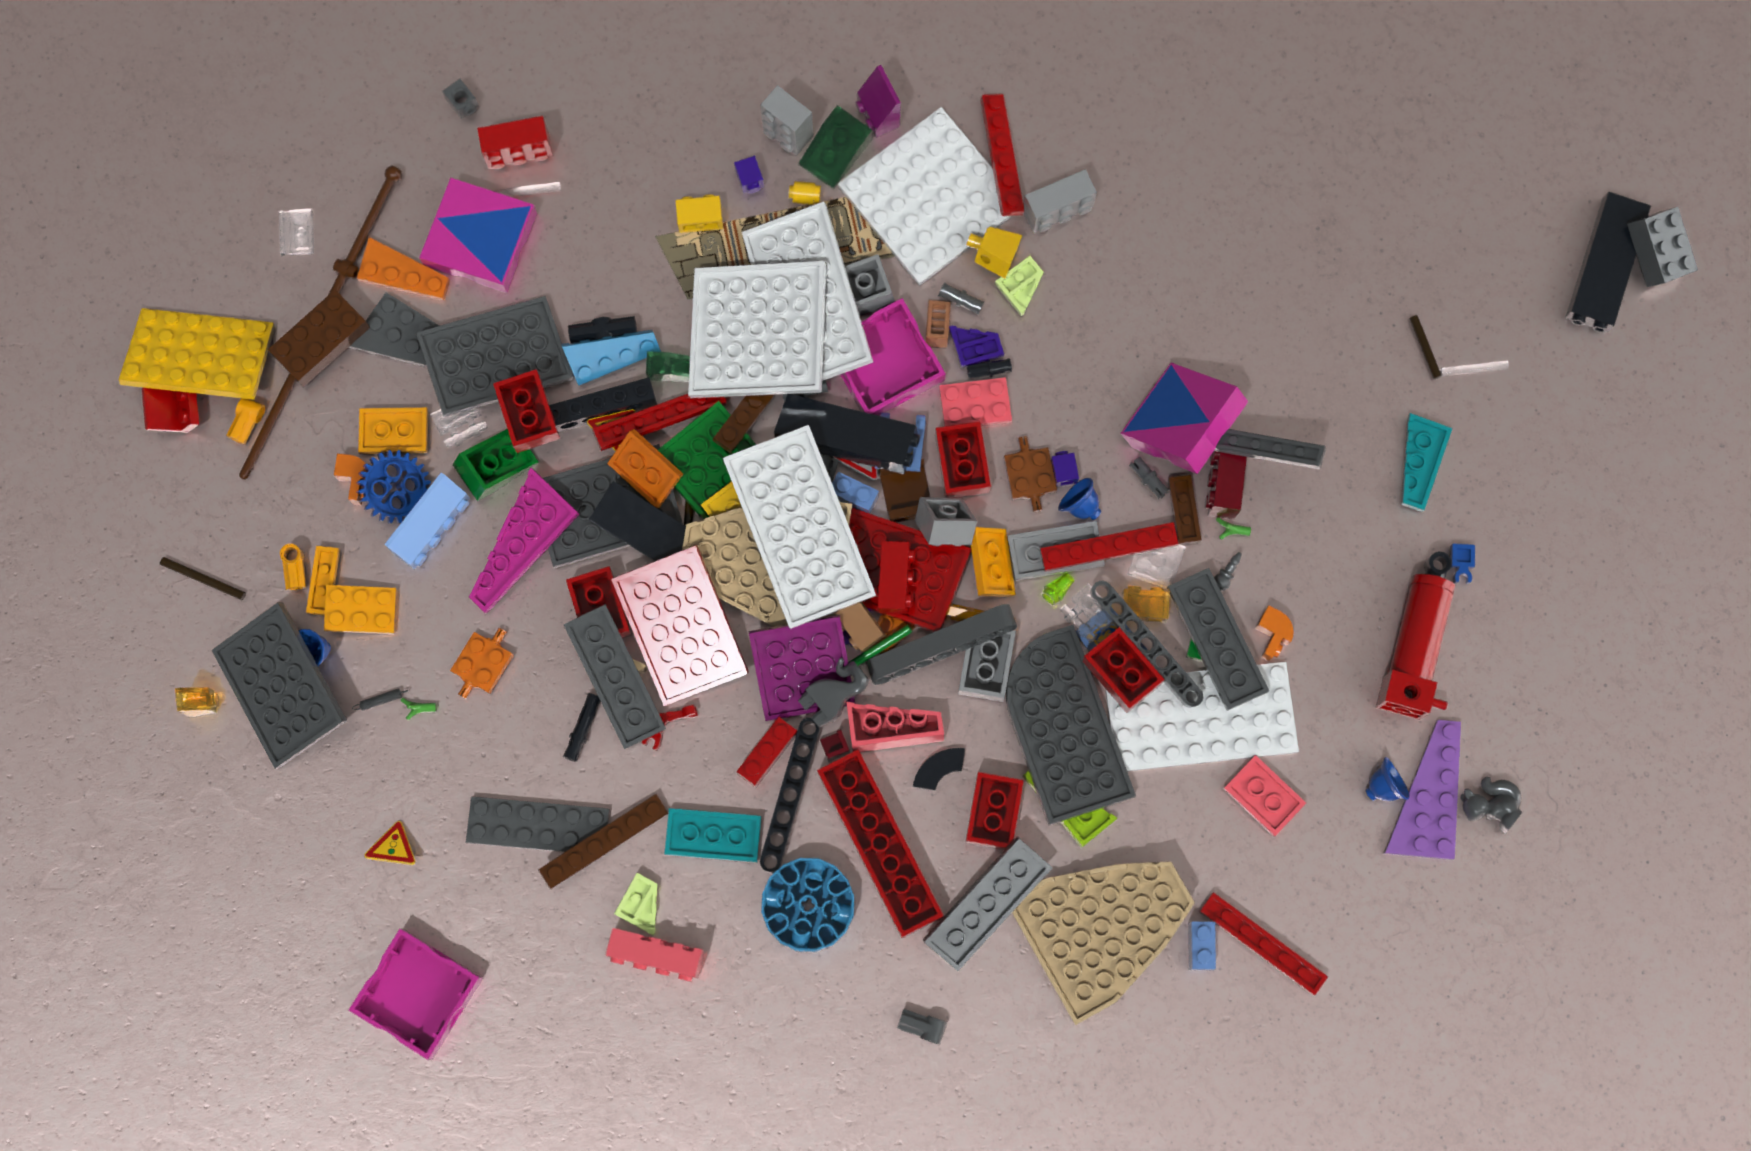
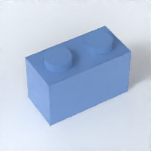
[832,472,879,514]
[1188,922,1216,970]

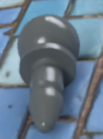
[1214,552,1242,591]

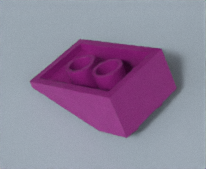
[855,65,901,138]

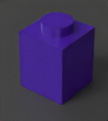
[734,156,764,194]
[1051,451,1079,487]

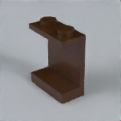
[879,459,930,523]

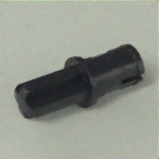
[967,358,1012,379]

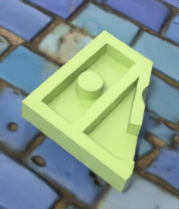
[995,256,1044,316]
[614,873,657,936]

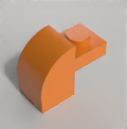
[334,453,367,505]
[1255,605,1294,661]

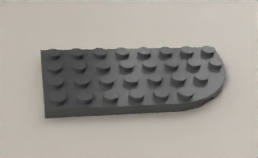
[1006,625,1136,826]

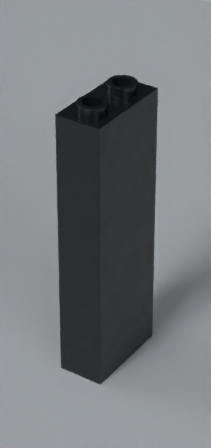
[1565,192,1651,333]
[774,394,920,475]
[589,481,686,561]

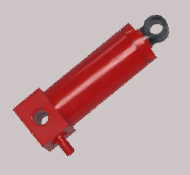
[1376,552,1455,720]

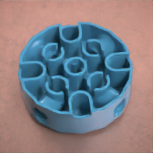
[761,858,854,952]

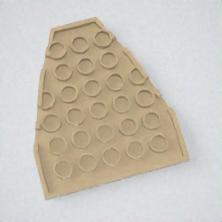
[682,502,852,627]
[1012,861,1195,1025]

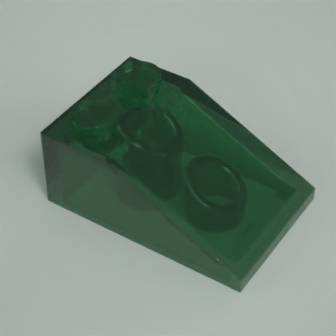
[798,105,873,190]

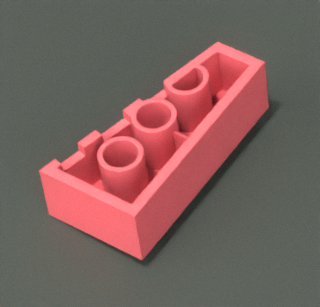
[846,702,944,752]
[606,928,705,982]

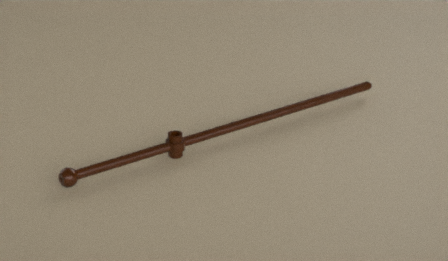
[239,166,402,479]

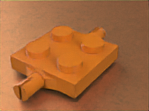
[450,628,514,699]

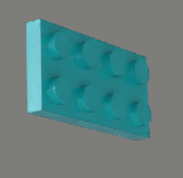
[664,808,761,863]

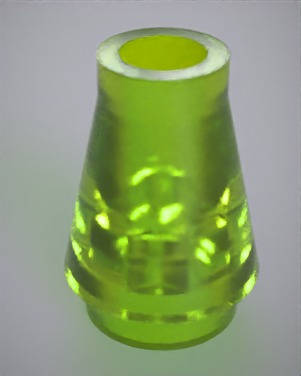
[1041,572,1074,605]

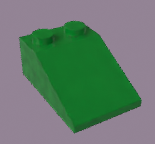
[452,429,538,501]

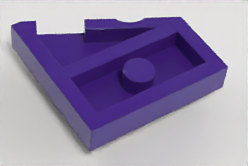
[949,325,1004,368]

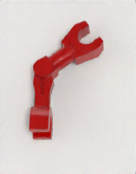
[642,705,698,751]

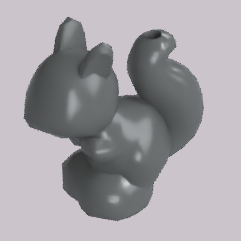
[1460,777,1523,834]

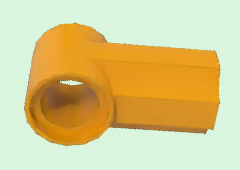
[226,398,265,445]
[280,544,307,590]

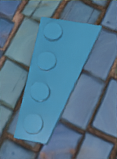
[561,330,661,386]

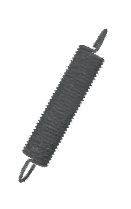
[352,688,409,711]

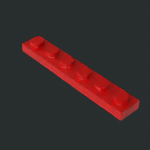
[980,94,1024,216]
[592,394,727,451]
[1040,522,1179,572]
[1199,892,1328,996]

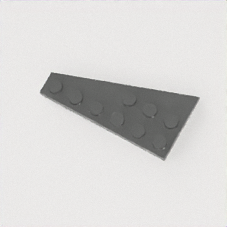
[349,292,439,367]

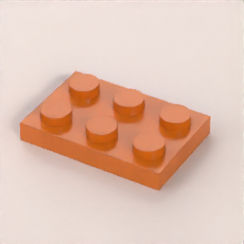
[607,429,683,508]

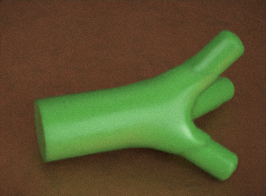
[1216,517,1251,539]
[401,698,436,720]

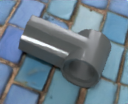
[897,1009,947,1045]

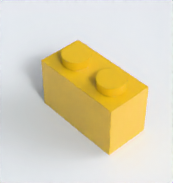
[676,194,723,233]

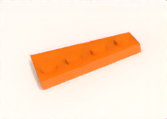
[357,237,450,301]

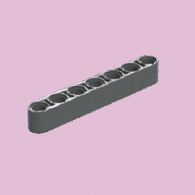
[1090,581,1203,708]
[866,604,1017,685]

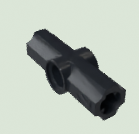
[568,316,637,344]

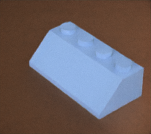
[384,472,470,569]

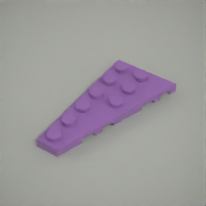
[1383,720,1461,860]

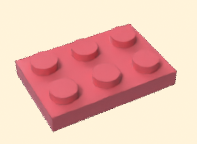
[939,377,1012,426]
[1223,755,1306,837]

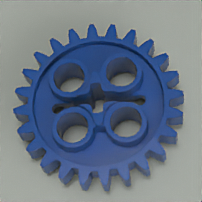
[356,450,431,524]

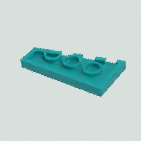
[1401,413,1453,512]

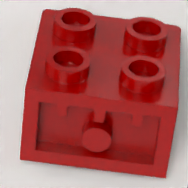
[142,387,199,433]

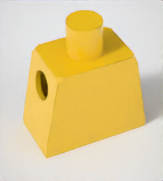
[966,227,1023,278]

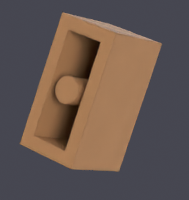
[835,602,887,652]

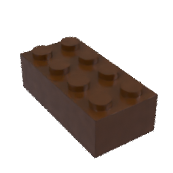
[268,289,370,388]

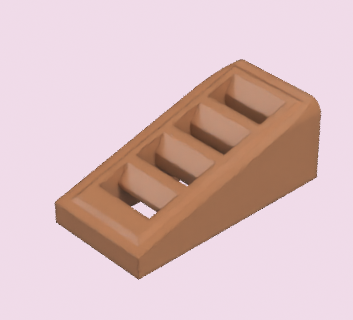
[925,300,951,348]

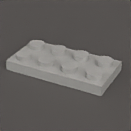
[1007,521,1105,581]

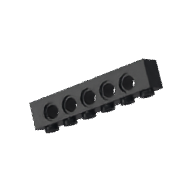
[550,377,657,433]

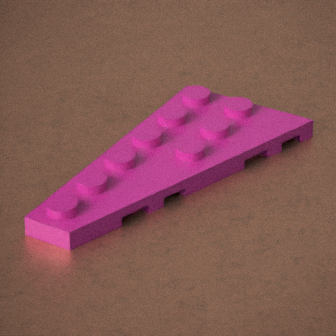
[469,467,580,613]

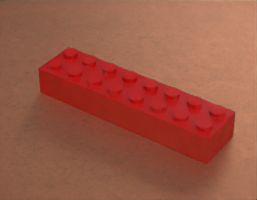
[817,750,944,939]

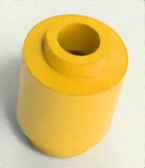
[789,181,821,205]

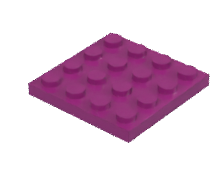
[749,615,856,721]

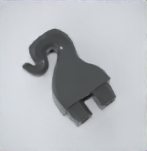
[798,658,869,727]

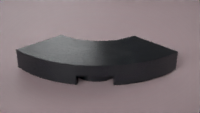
[913,748,965,791]

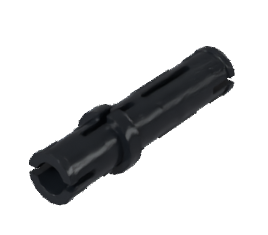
[563,693,600,762]

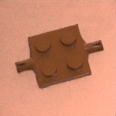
[1004,436,1057,512]

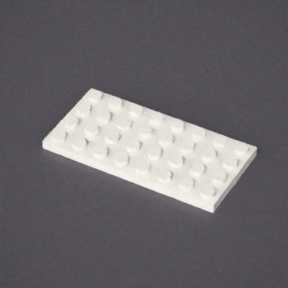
[742,202,874,381]
[723,425,876,629]
[1105,662,1299,772]

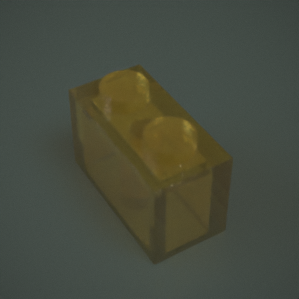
[1121,586,1170,623]

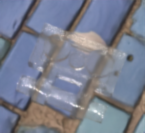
[430,407,488,448]
[1060,584,1118,643]

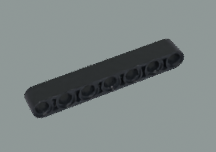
[760,717,820,874]

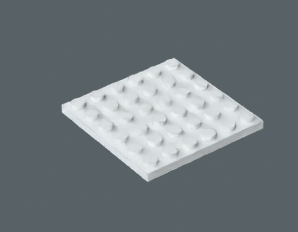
[838,107,1012,286]
[688,261,826,398]

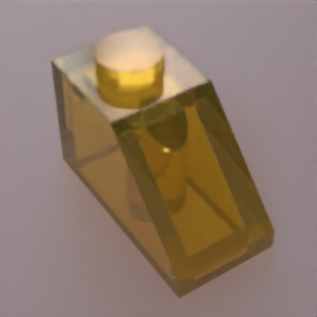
[175,687,219,717]

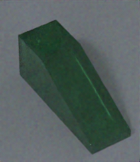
[646,351,690,382]

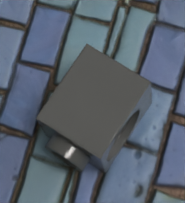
[442,79,479,119]

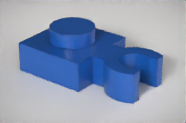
[1450,544,1475,584]

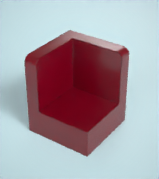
[820,729,850,762]

